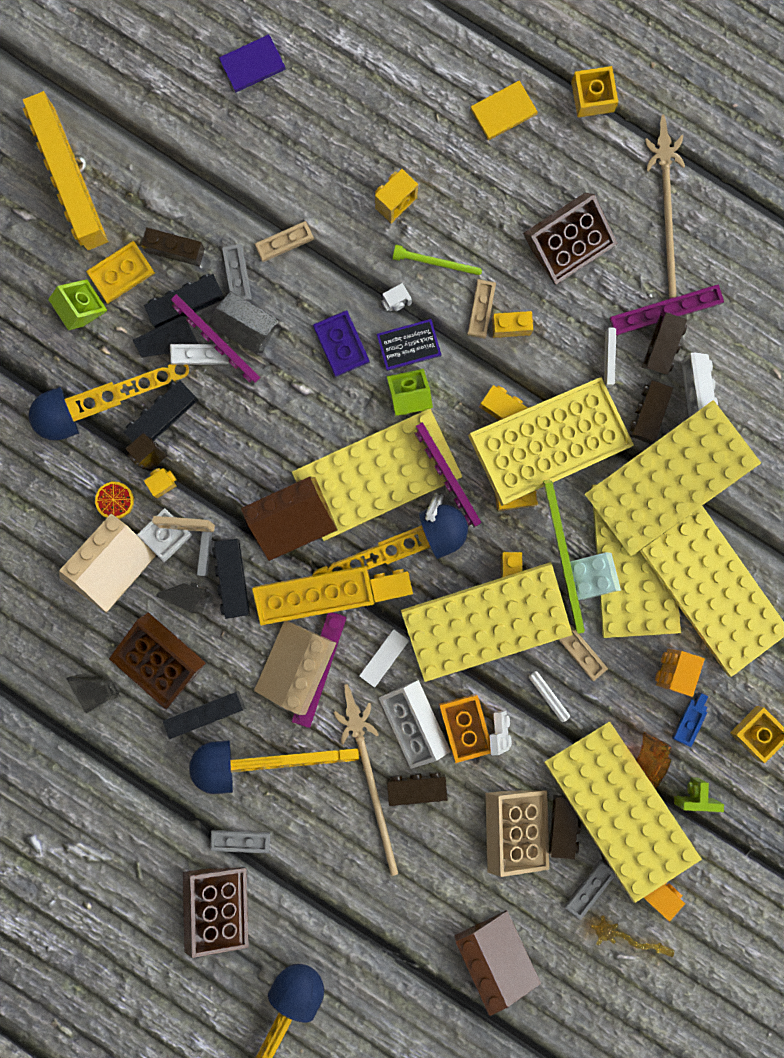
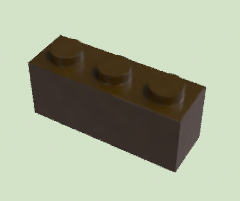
[141,227,205,267]
[641,312,687,375]
[629,380,673,444]
[126,433,168,470]
[387,772,448,806]
[549,795,581,860]

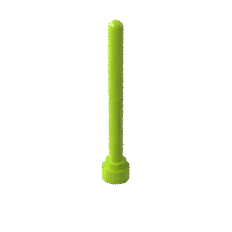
[392,245,482,275]

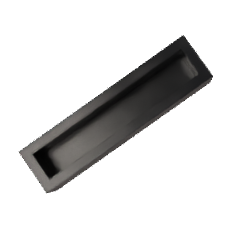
[144,274,225,329]
[124,380,199,442]
[212,538,250,619]
[162,691,246,740]

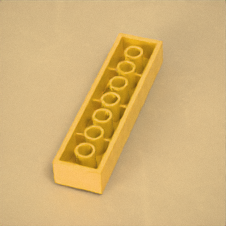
[22,91,108,250]

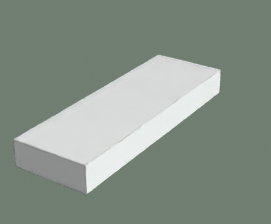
[604,328,616,388]
[170,344,229,365]
[360,629,409,687]

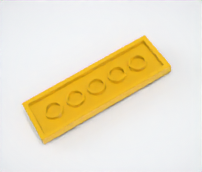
[252,565,375,625]

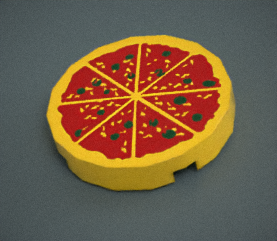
[95,482,134,519]

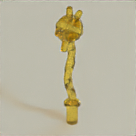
[590,915,675,957]

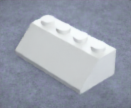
[681,353,718,417]
[379,680,451,769]

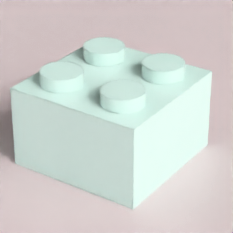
[570,552,621,600]

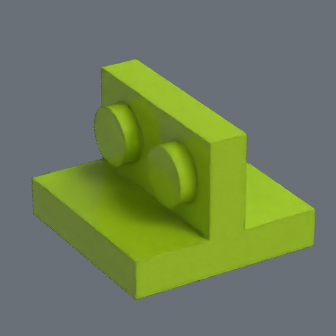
[674,777,724,812]

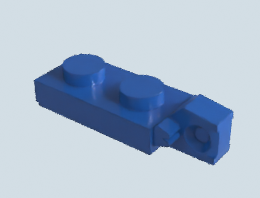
[672,692,708,747]

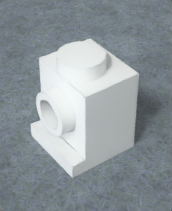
[381,283,412,312]

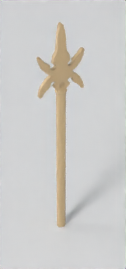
[645,114,685,299]
[334,684,398,876]

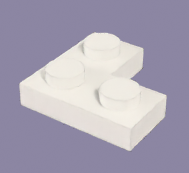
[490,711,512,755]

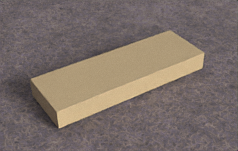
[255,221,314,262]
[467,279,496,339]
[152,516,215,532]
[558,624,608,681]

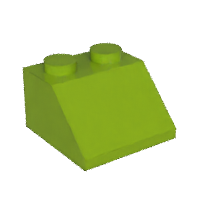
[48,279,107,331]
[387,369,433,416]

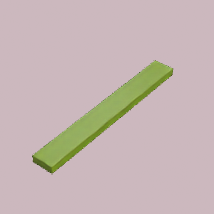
[543,479,585,634]

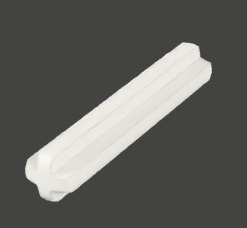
[425,493,444,522]
[529,671,570,722]

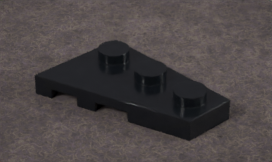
[133,315,199,358]

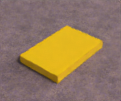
[470,80,538,141]
[86,241,155,303]

